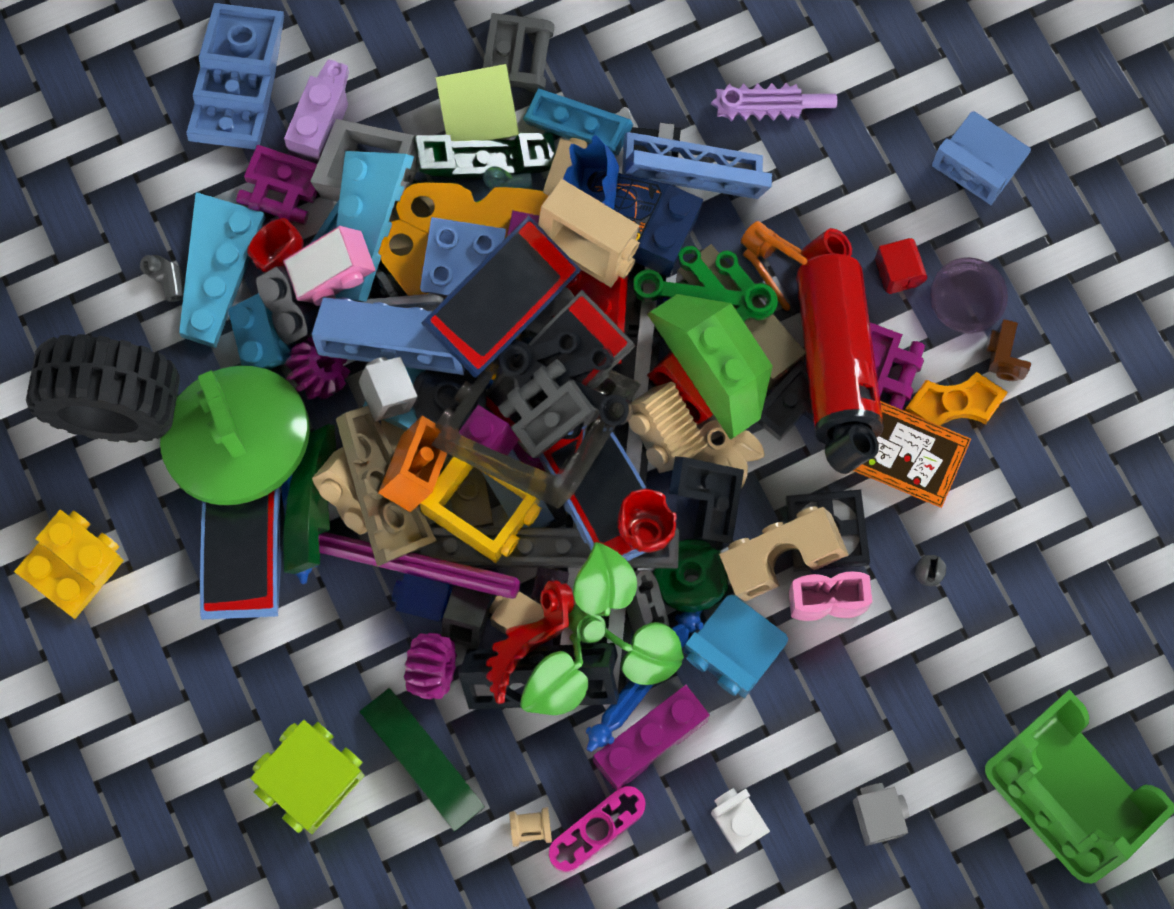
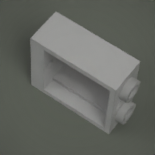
[310,119,419,215]

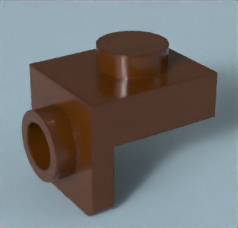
[986,319,1031,381]

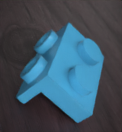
[228,293,298,370]

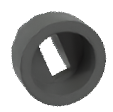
[915,555,946,587]

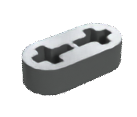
[626,570,669,634]

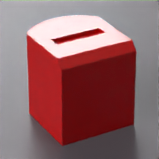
[875,238,928,294]

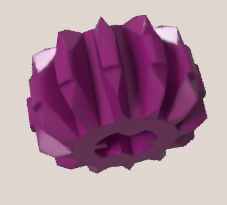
[284,337,351,400]
[403,633,457,700]

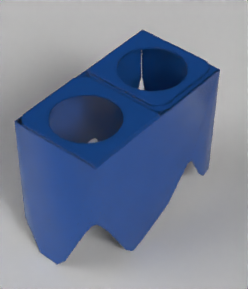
[563,134,619,210]

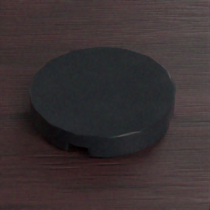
[412,369,486,435]

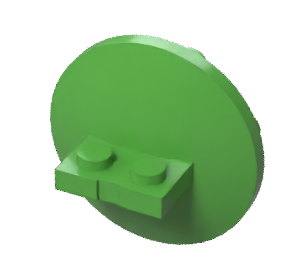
[160,366,310,505]

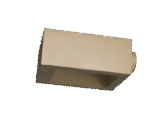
[538,179,640,287]

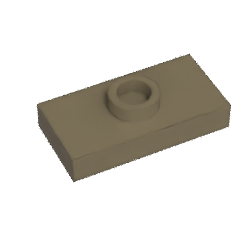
[444,456,494,528]

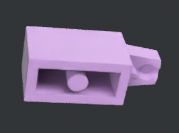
[284,59,349,164]

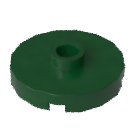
[653,539,729,612]

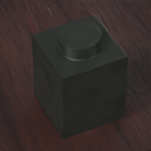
[441,585,492,649]

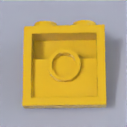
[14,510,124,619]

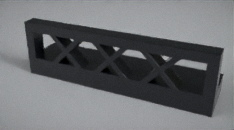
[458,643,619,710]

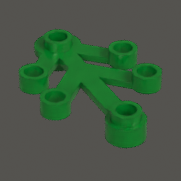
[633,246,778,322]

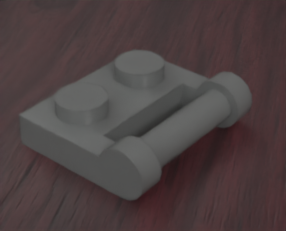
[483,13,555,93]

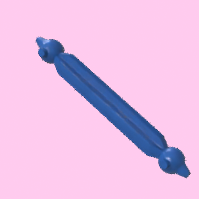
[586,611,703,752]

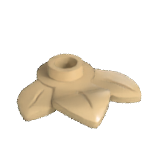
[691,420,765,489]

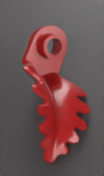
[486,580,574,704]

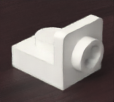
[711,788,770,854]

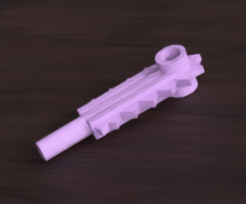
[711,83,837,122]

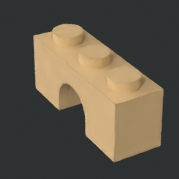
[719,506,849,601]

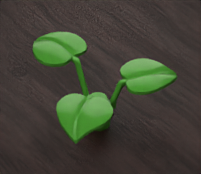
[520,542,684,715]

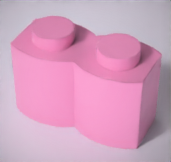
[788,571,872,621]

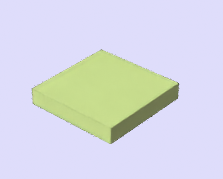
[436,64,519,141]

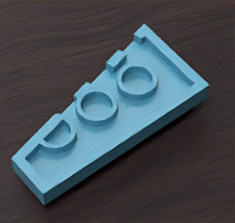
[335,151,414,302]

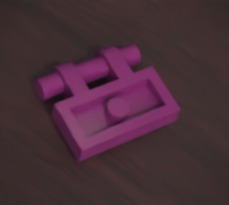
[236,145,318,225]
[870,323,925,410]

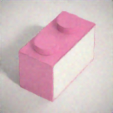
[283,226,376,306]

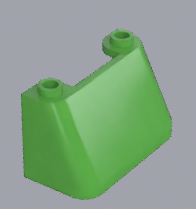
[985,689,1174,884]

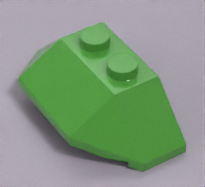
[647,294,773,440]

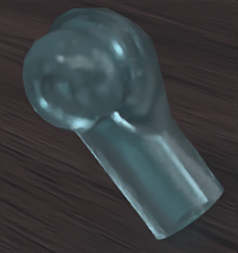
[483,166,533,190]

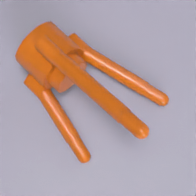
[741,221,807,311]

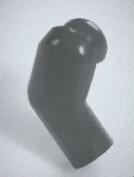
[140,255,184,302]

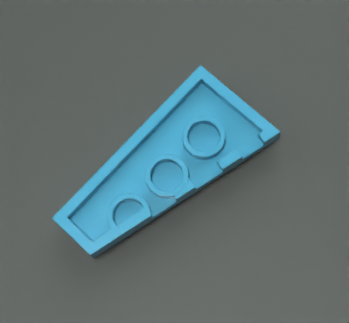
[179,192,266,348]

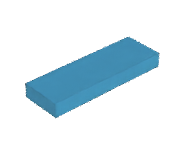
[523,88,634,156]

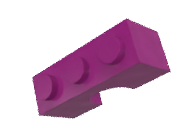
[593,685,710,791]

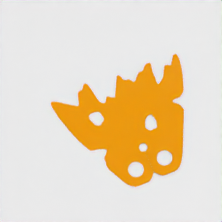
[378,183,548,380]

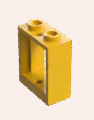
[420,442,542,563]

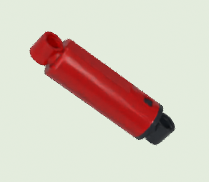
[796,228,884,474]

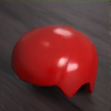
[247,218,304,273]
[617,488,676,553]

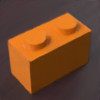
[378,415,454,512]

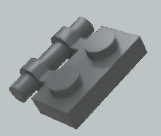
[498,359,596,458]

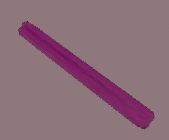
[319,532,520,599]

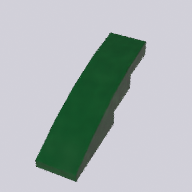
[284,424,336,574]

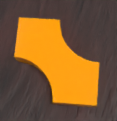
[905,372,1008,426]

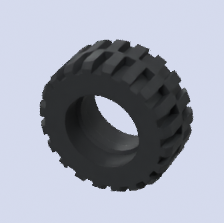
[26,334,180,443]

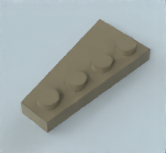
[336,406,437,567]

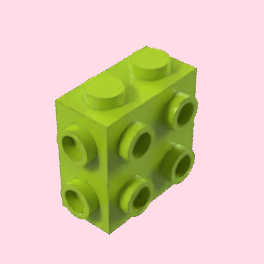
[250,720,365,835]

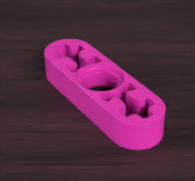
[549,786,646,873]

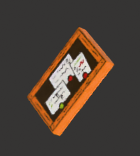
[853,401,971,508]

